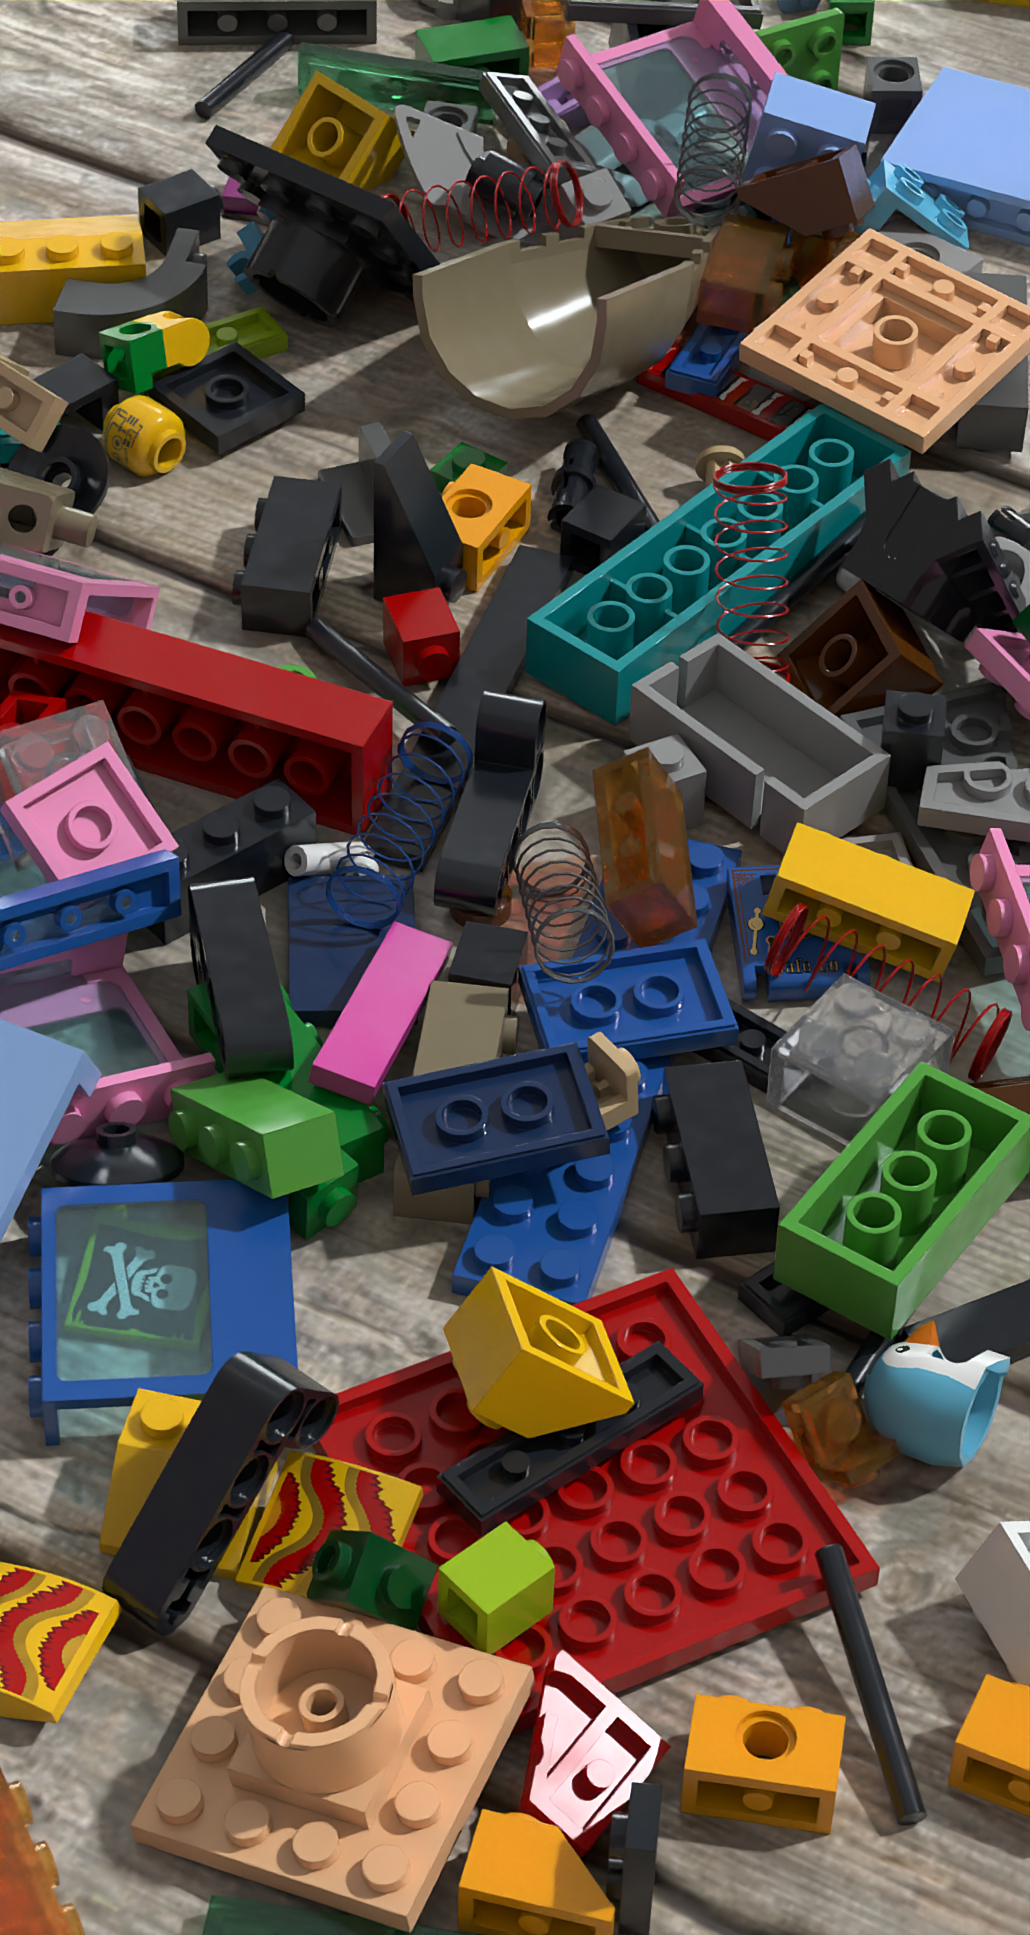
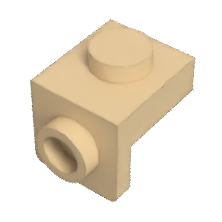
[584,1032,641,1130]

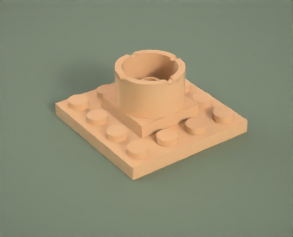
[739,228,1030,454]
[130,1585,535,1933]

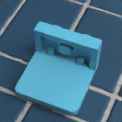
[847,159,969,251]

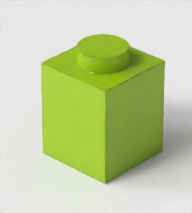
[438,1521,555,1654]

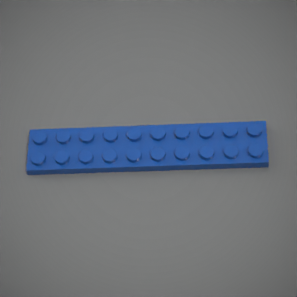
[452,826,742,1305]

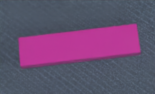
[308,921,454,1105]

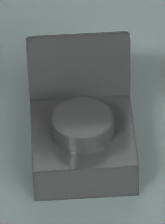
[738,1334,831,1426]

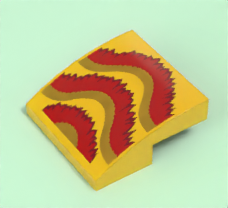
[235,1450,423,1613]
[0,1562,122,1723]

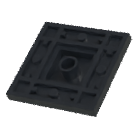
[205,125,440,327]

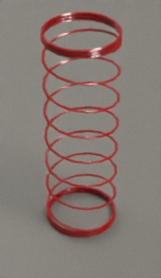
[381,160,583,252]
[713,462,790,683]
[763,902,1013,1082]

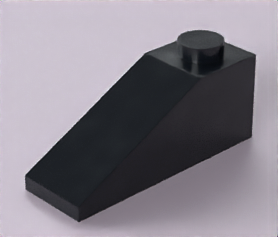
[373,430,467,605]

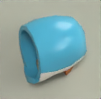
[864,1320,1010,1467]

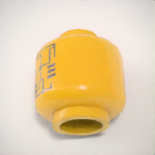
[102,395,186,477]

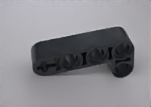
[433,691,547,916]
[188,876,294,1079]
[102,1351,339,1636]

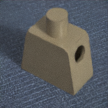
[0,467,98,553]

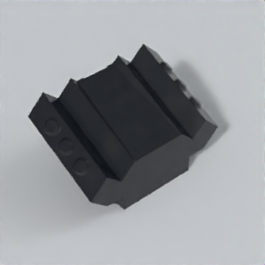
[841,458,1026,644]

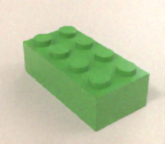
[773,1061,1030,1341]

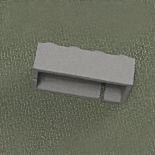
[628,633,891,853]

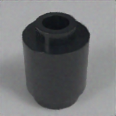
[465,150,547,222]

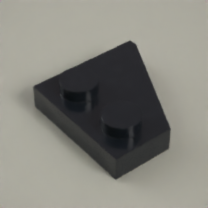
[606,1781,663,1935]

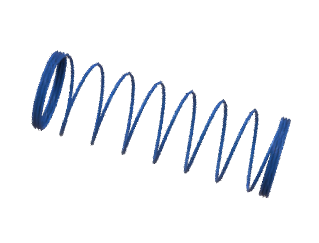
[326,721,473,929]

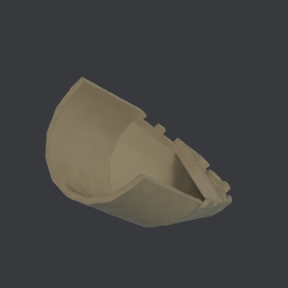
[413,213,722,420]

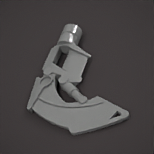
[393,101,716,248]

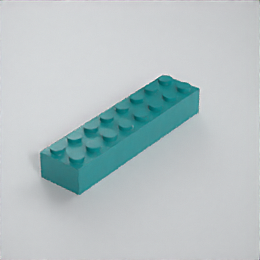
[525,403,911,726]

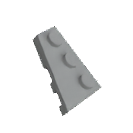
[917,761,1030,842]

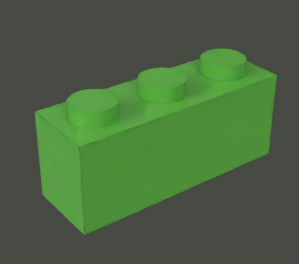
[168,1072,344,1199]

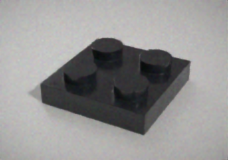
[149,341,305,455]

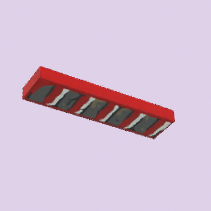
[637,344,816,441]

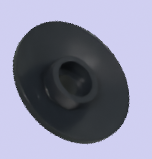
[7,425,111,520]
[50,1122,185,1187]

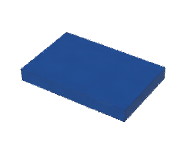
[518,938,739,1064]

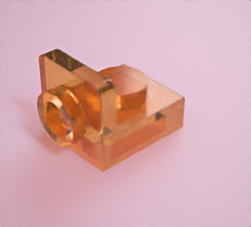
[781,1371,901,1488]

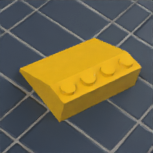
[0,214,146,325]

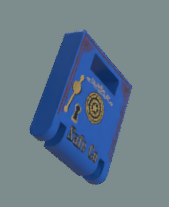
[726,865,870,1001]

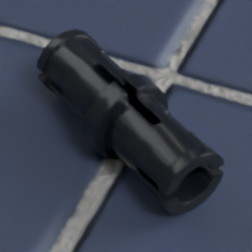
[547,439,600,533]

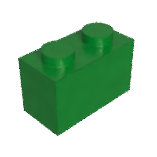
[415,15,530,103]

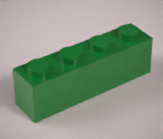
[187,983,389,1183]

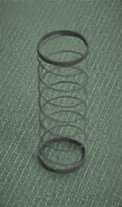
[674,73,752,226]
[512,821,615,984]

